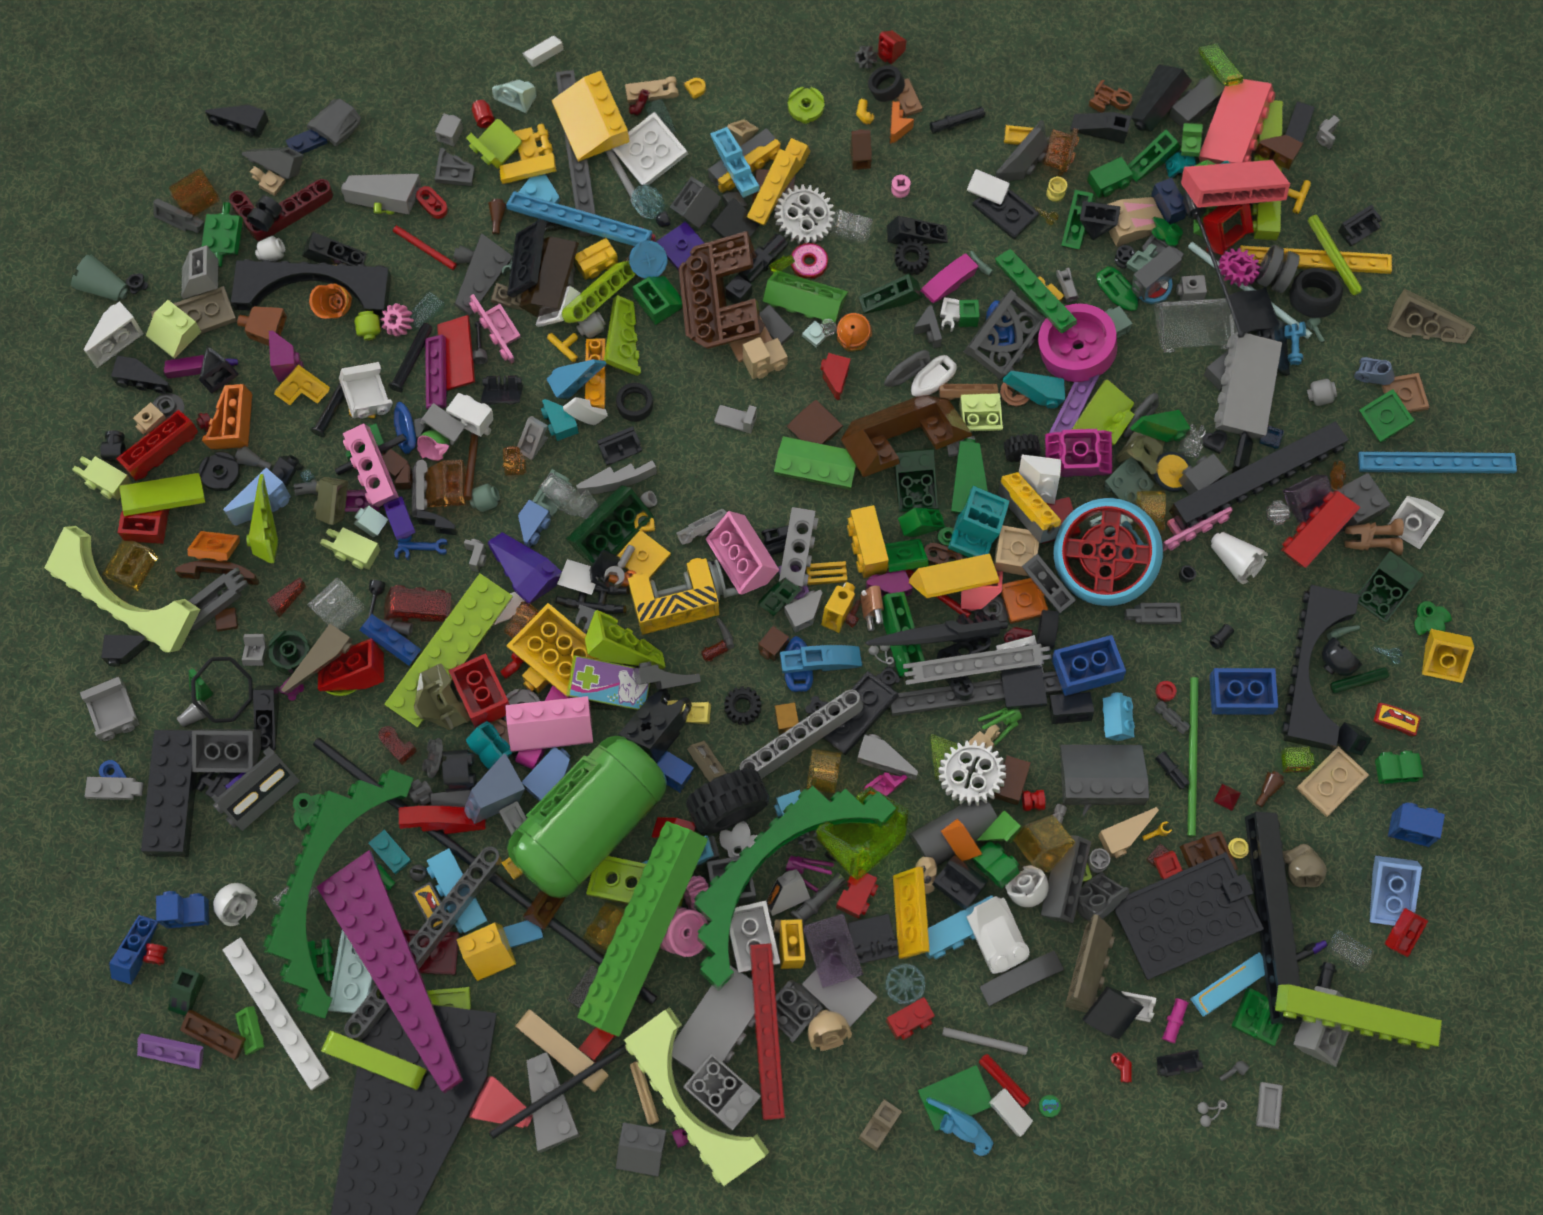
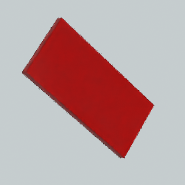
[437,315,475,391]

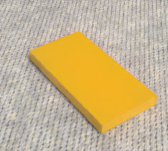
[893,867,930,959]

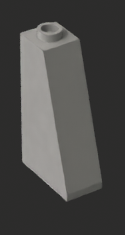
[341,174,421,215]

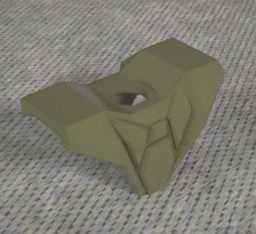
[1116,432,1165,474]
[414,663,471,730]

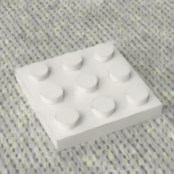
[612,112,688,188]

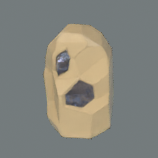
[915,857,937,894]

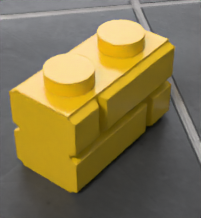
[574,238,618,280]

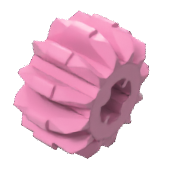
[380,303,414,337]
[684,876,709,912]

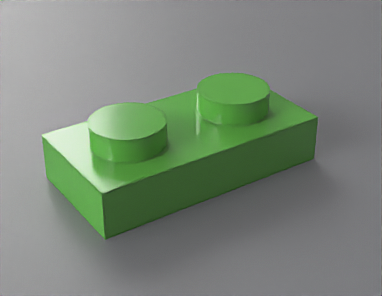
[235,1006,264,1055]

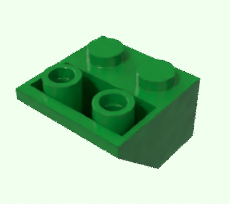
[633,276,683,325]

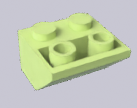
[959,393,1003,431]

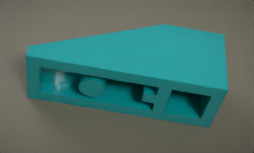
[1003,371,1065,408]

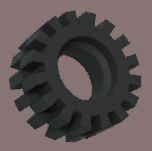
[894,239,929,275]
[1004,434,1041,462]
[724,686,761,725]

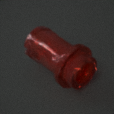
[701,640,728,662]

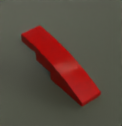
[399,806,486,834]

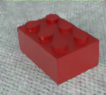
[448,653,510,729]

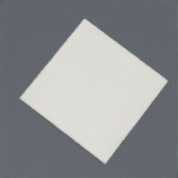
[557,559,598,595]

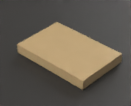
[1296,746,1369,817]

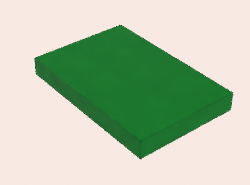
[918,1065,992,1132]

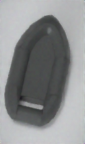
[884,350,931,387]
[1123,393,1159,438]

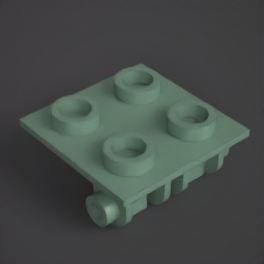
[1104,457,1155,504]

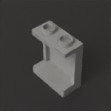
[80,677,140,741]

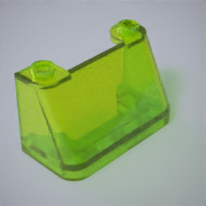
[816,786,909,880]

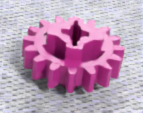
[1218,248,1260,287]

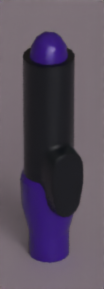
[1296,940,1327,963]

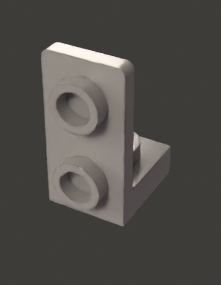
[714,405,757,434]

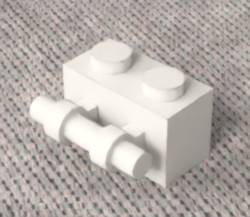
[446,393,493,437]

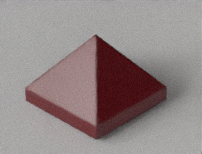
[1213,784,1241,811]

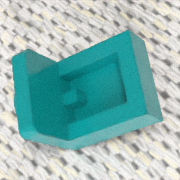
[1165,152,1196,178]

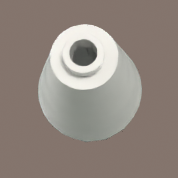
[1211,532,1268,584]

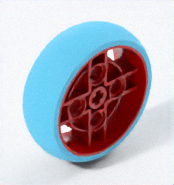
[1054,498,1163,606]

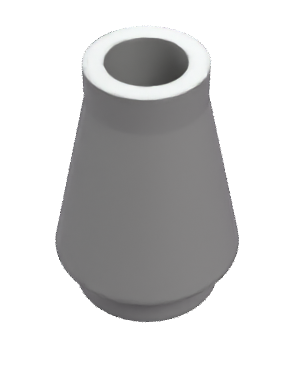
[177,700,209,727]

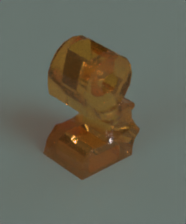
[503,446,526,476]
[504,602,540,638]

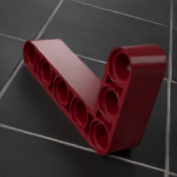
[229,179,333,241]

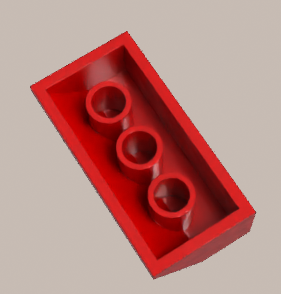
[116,410,198,481]
[1281,491,1361,568]

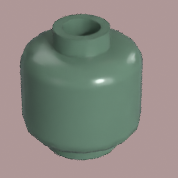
[469,484,500,512]

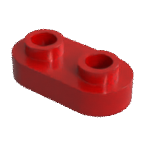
[416,186,448,219]

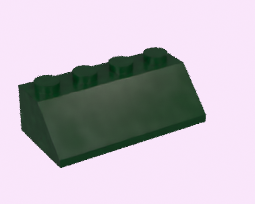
[566,485,654,565]

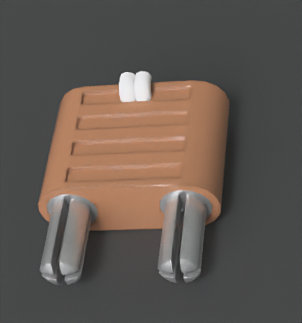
[860,586,884,631]

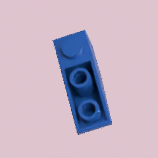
[109,915,158,984]

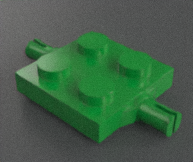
[202,202,243,267]

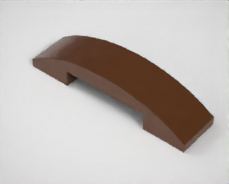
[175,560,259,585]

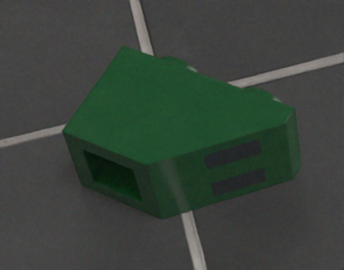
[168,966,206,1016]

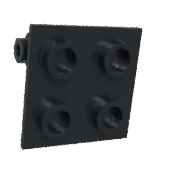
[480,375,523,405]
[848,914,899,964]

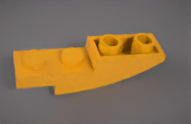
[585,339,606,409]

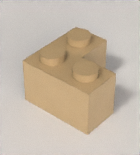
[743,337,788,379]

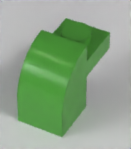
[1181,123,1203,157]

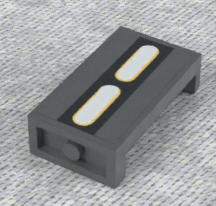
[212,747,300,831]

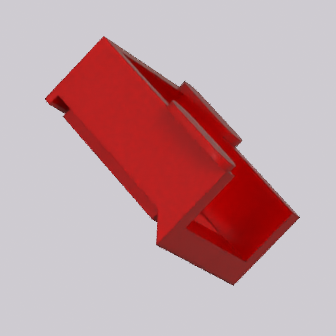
[1203,203,1254,255]

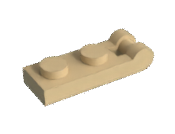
[625,76,679,103]

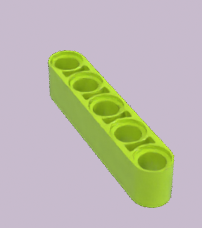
[562,261,635,323]
[321,1031,427,1090]

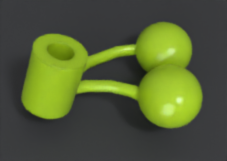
[374,203,395,215]

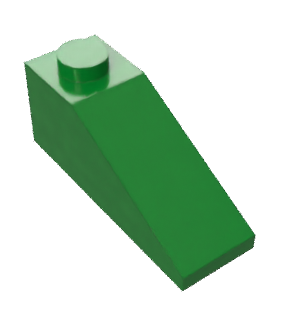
[1128,129,1182,182]
[1061,190,1097,250]
[1130,410,1191,442]

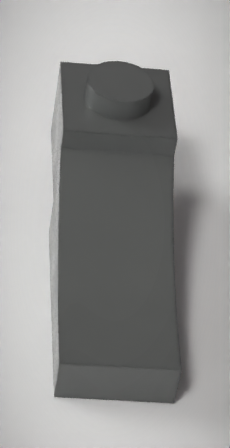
[633,662,701,689]

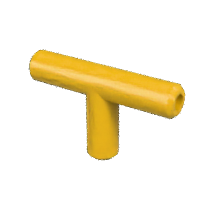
[1287,180,1311,214]
[547,333,578,362]

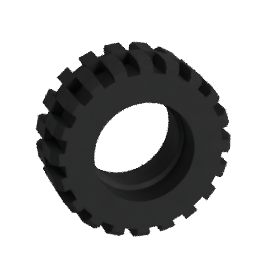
[686,768,770,834]

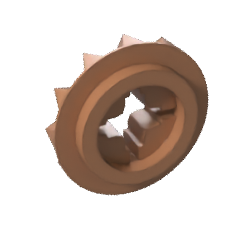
[1000,383,1029,407]

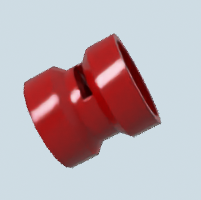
[1022,789,1045,811]

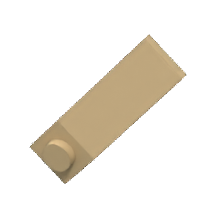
[1098,807,1159,858]

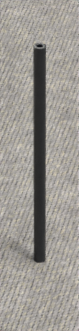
[489,1043,628,1140]

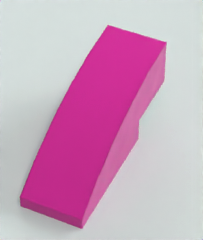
[921,253,978,304]

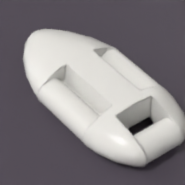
[911,355,957,397]

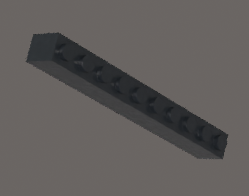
[1169,421,1349,530]
[1245,812,1304,1025]

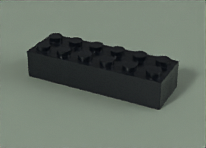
[141,730,197,857]

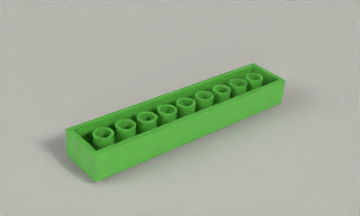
[577,821,708,1037]

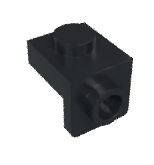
[271,455,304,487]

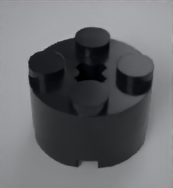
[442,749,477,792]

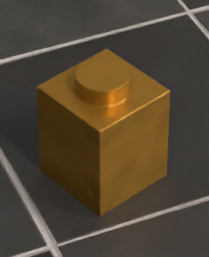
[775,703,799,734]

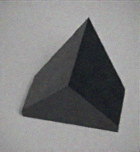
[1080,201,1121,240]
[198,345,239,394]

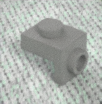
[1316,115,1340,149]
[464,539,486,572]
[242,634,267,666]

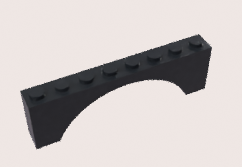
[231,259,391,317]
[1281,585,1359,751]

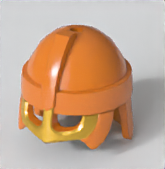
[309,283,352,319]
[837,313,872,352]

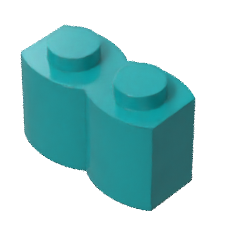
[466,721,513,770]

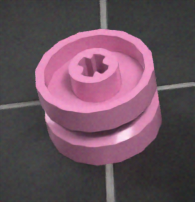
[660,907,708,957]

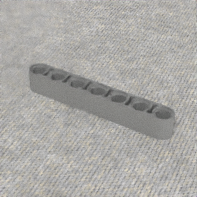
[740,690,863,779]

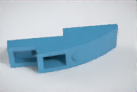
[780,645,862,674]

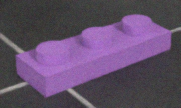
[137,1033,203,1069]

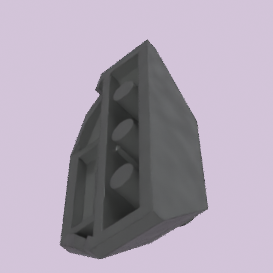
[995,120,1048,181]

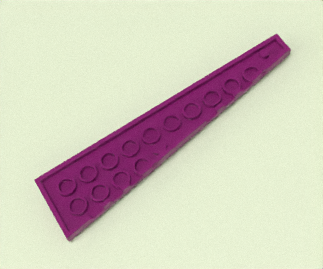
[317,850,463,1093]

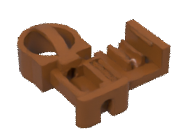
[1089,80,1132,113]

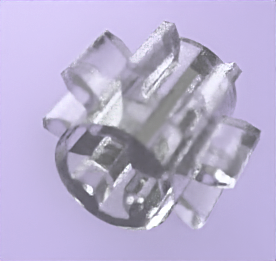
[1266,500,1290,525]

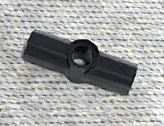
[738,234,788,284]

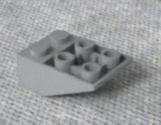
[683,1053,761,1130]

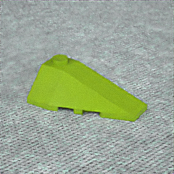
[246,474,278,563]
[585,610,666,669]

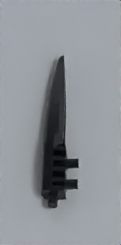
[865,611,1008,646]

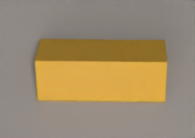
[909,554,999,598]

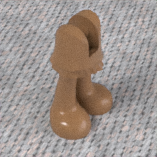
[1345,518,1404,555]

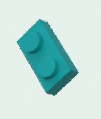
[368,830,411,875]

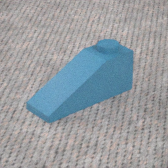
[547,359,607,399]

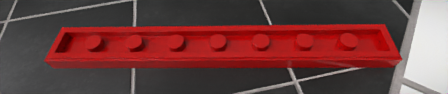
[749,943,785,1120]

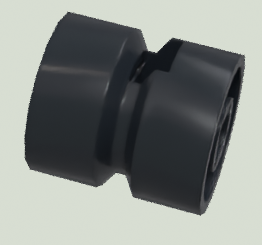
[247,195,283,232]

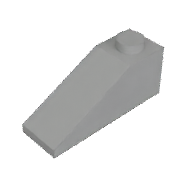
[857,734,918,780]

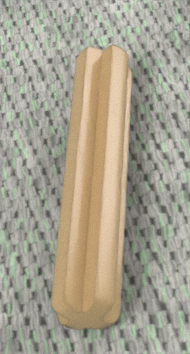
[630,1061,659,1125]

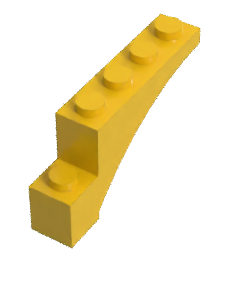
[747,138,810,226]

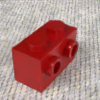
[886,997,935,1040]

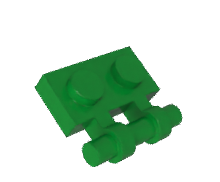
[307,939,334,982]

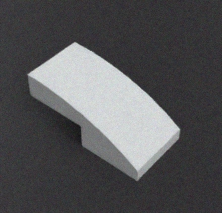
[563,397,608,425]

